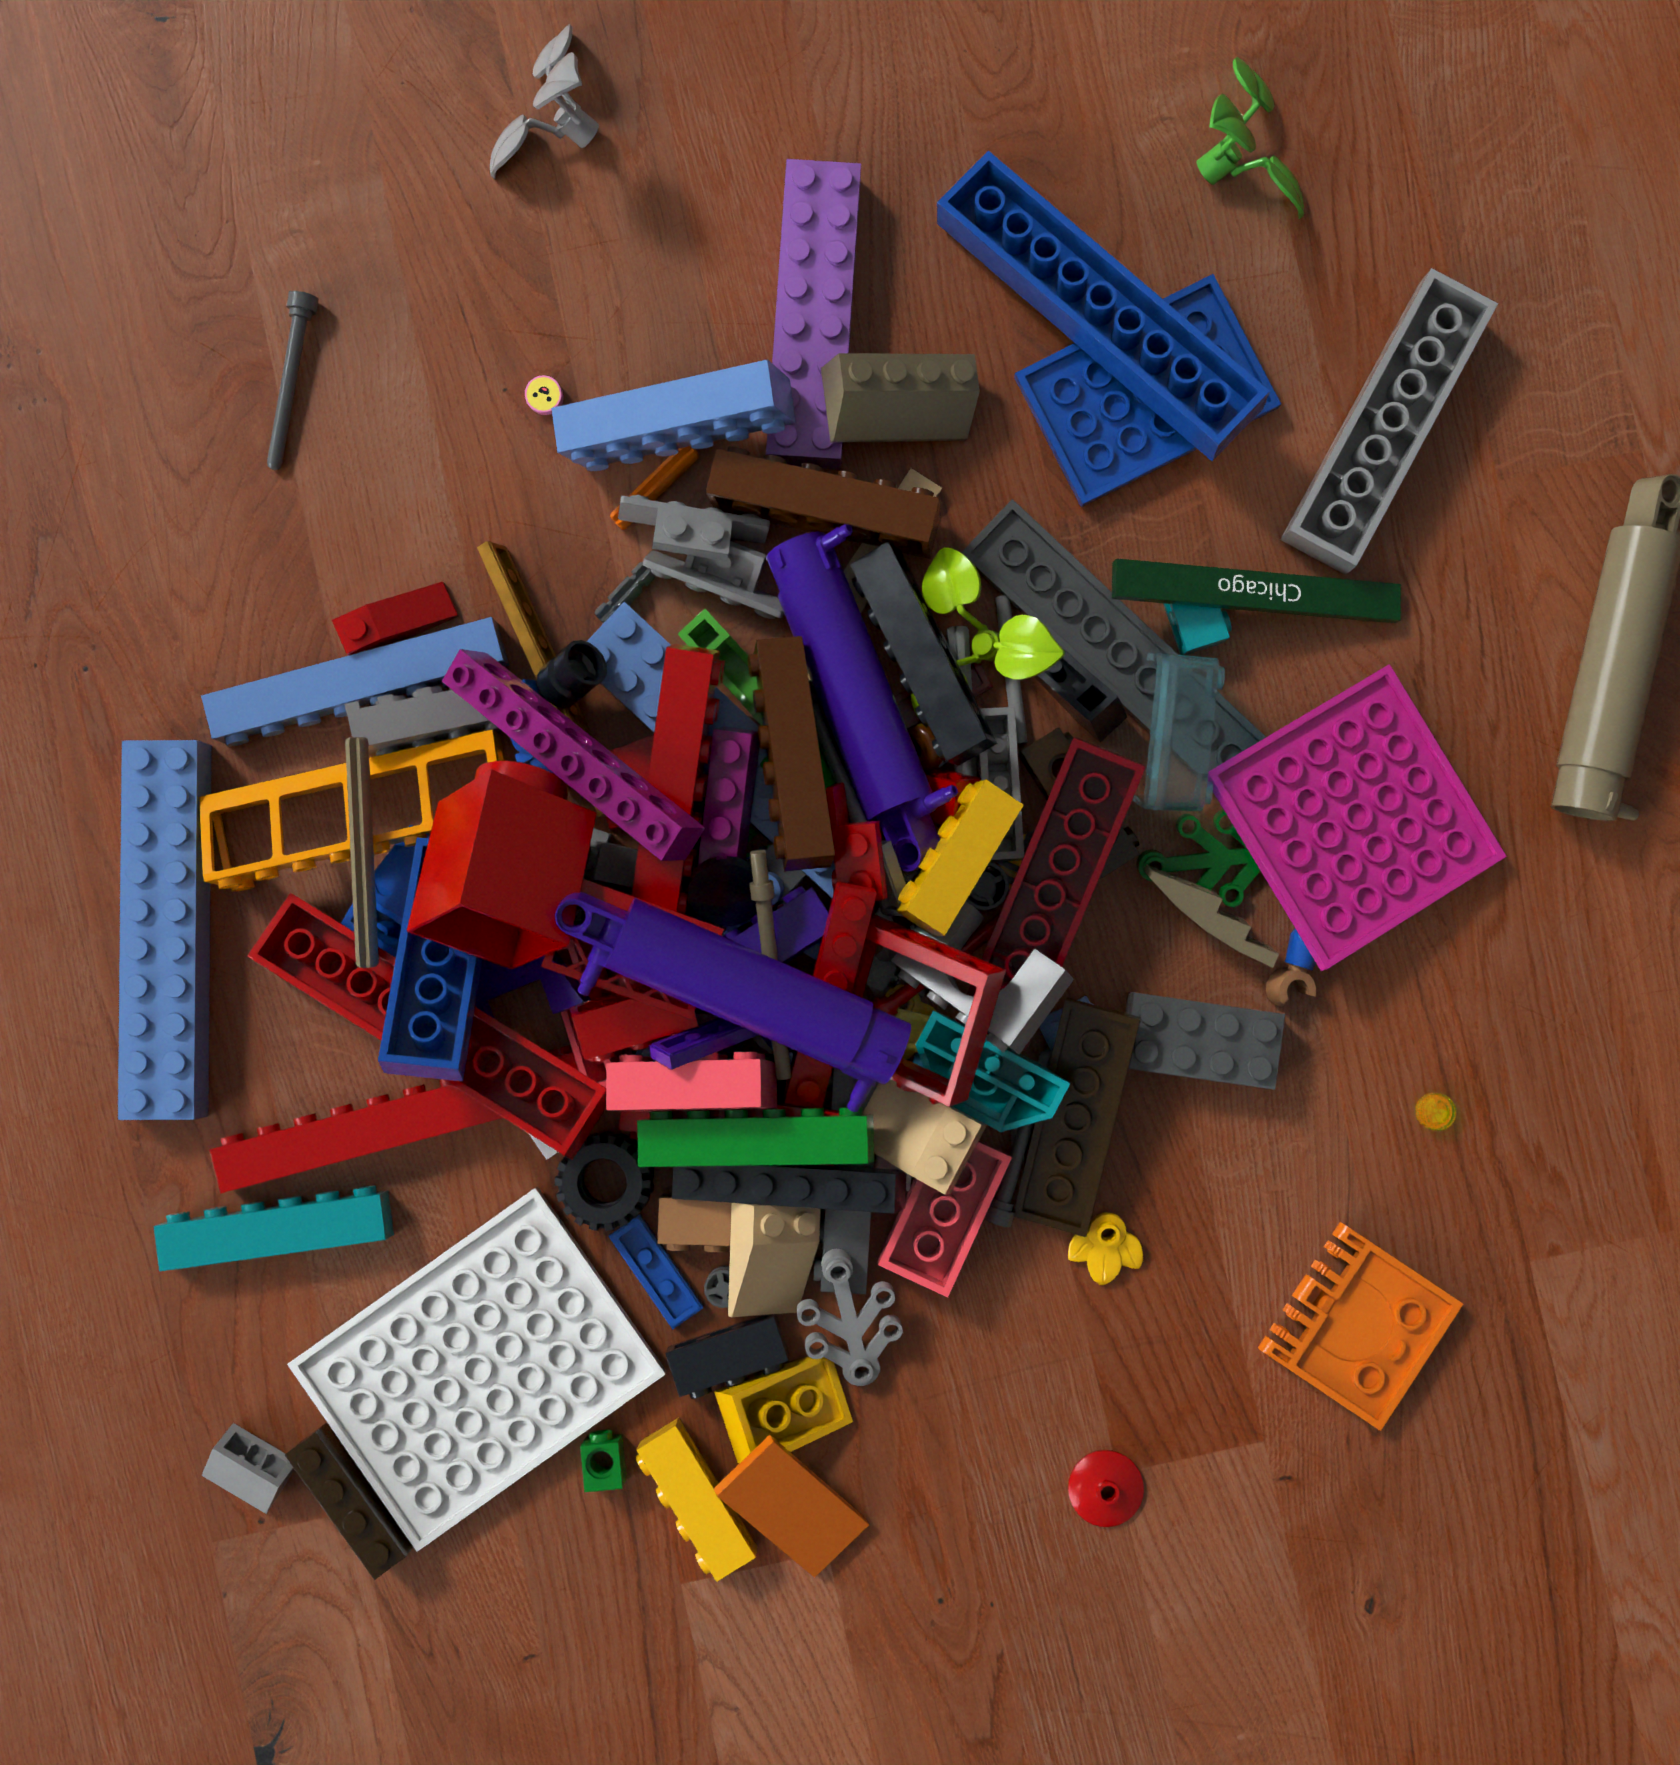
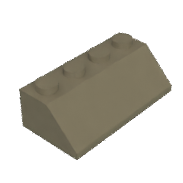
[821,353,980,443]

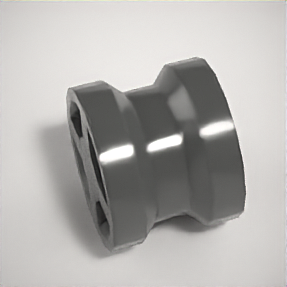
[704,1266,730,1308]

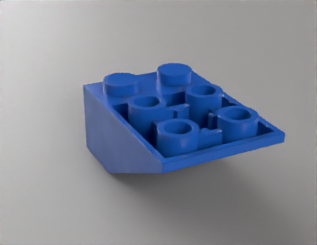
[341,825,430,958]

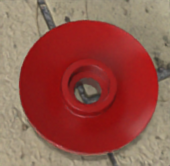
[1068,1450,1144,1527]

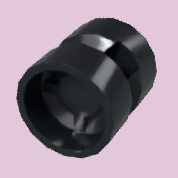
[537,640,607,708]
[966,862,1009,912]

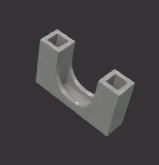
[891,901,1074,1054]

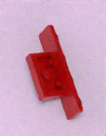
[826,782,888,901]

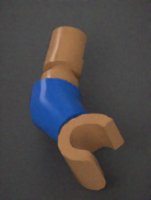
[1266,928,1316,1007]

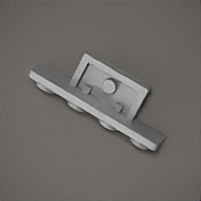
[618,495,770,561]
[642,541,784,619]

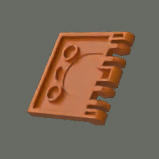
[1257,1222,1463,1431]

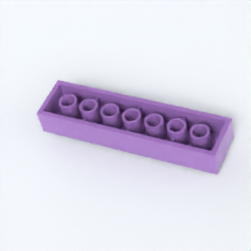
[766,159,861,470]

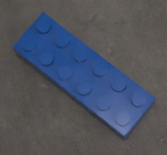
[378,837,483,1081]

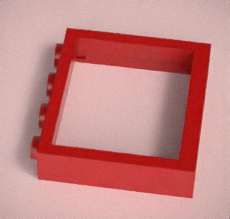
[852,914,1006,1107]

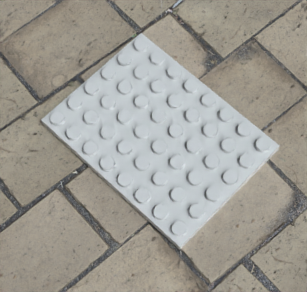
[287,1186,667,1552]

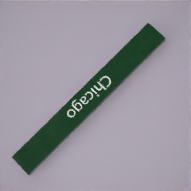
[1112,559,1401,623]

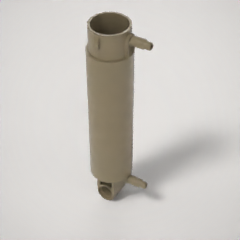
[1550,474,1680,821]

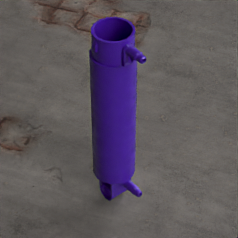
[766,524,958,872]
[555,892,911,1112]

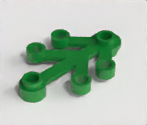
[1136,810,1261,907]

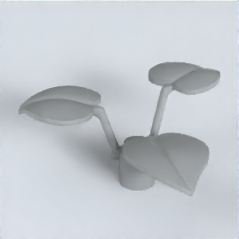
[490,24,599,179]

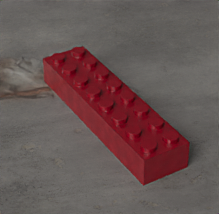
[956,737,1147,1051]

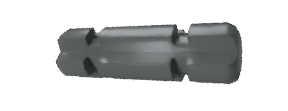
[595,562,655,623]

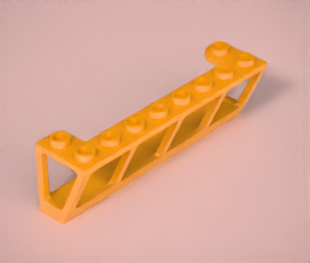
[199,729,506,892]

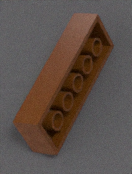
[706,446,941,559]

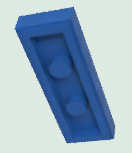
[608,1213,704,1330]

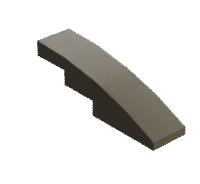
[1144,864,1279,968]

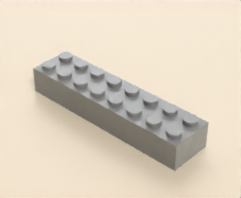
[1280,268,1498,575]

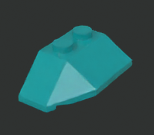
[915,1011,1070,1132]

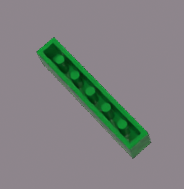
[637,1107,875,1167]

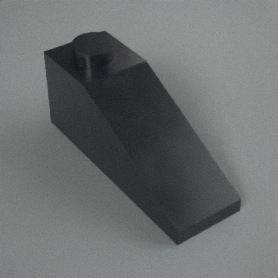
[1034,649,1127,743]

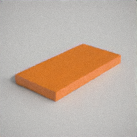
[714,1435,869,1578]

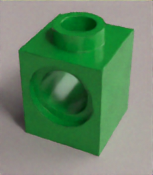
[580,1429,627,1493]

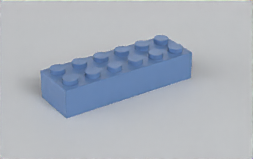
[551,359,796,471]

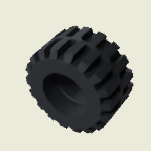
[555,1131,654,1231]

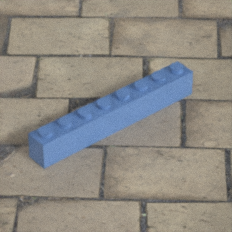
[201,617,509,747]

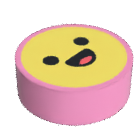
[525,375,564,415]

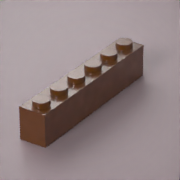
[748,636,835,872]

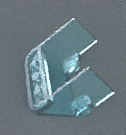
[1133,653,1225,811]

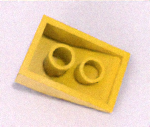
[714,1356,853,1463]

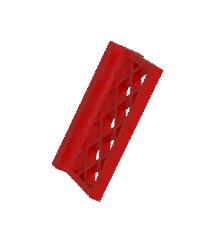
[541,879,724,1020]

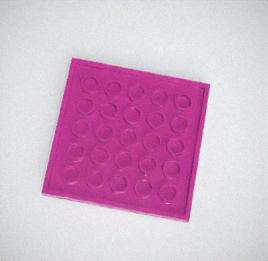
[1203,664,1507,971]

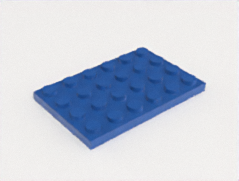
[1014,274,1281,507]

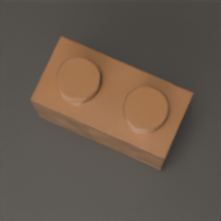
[657,1194,732,1252]

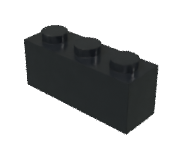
[665,1314,789,1399]

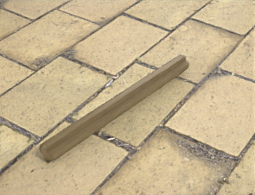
[345,737,379,968]

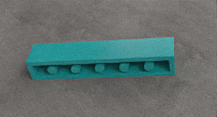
[154,1185,394,1272]

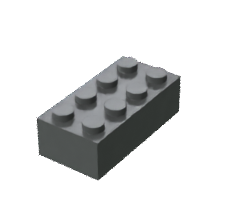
[1125,992,1285,1090]

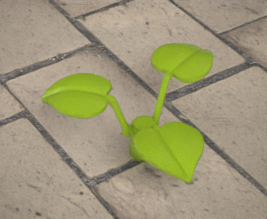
[911,547,1065,718]

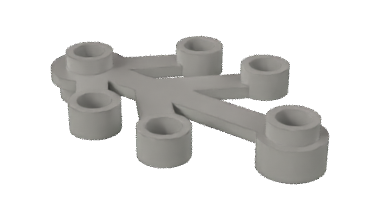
[797,1249,903,1386]

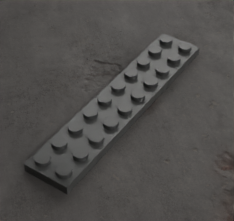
[961,499,1266,794]

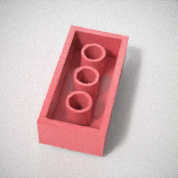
[606,1052,777,1112]
[877,1140,1012,1297]

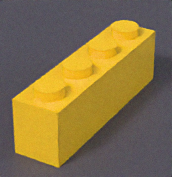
[896,779,1024,936]
[636,1417,757,1582]

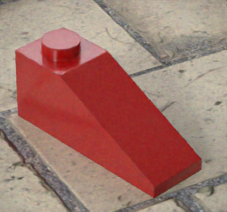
[332,581,459,655]

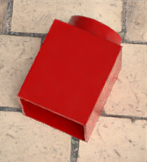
[406,761,597,970]

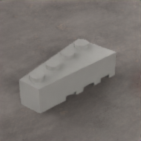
[344,686,502,756]

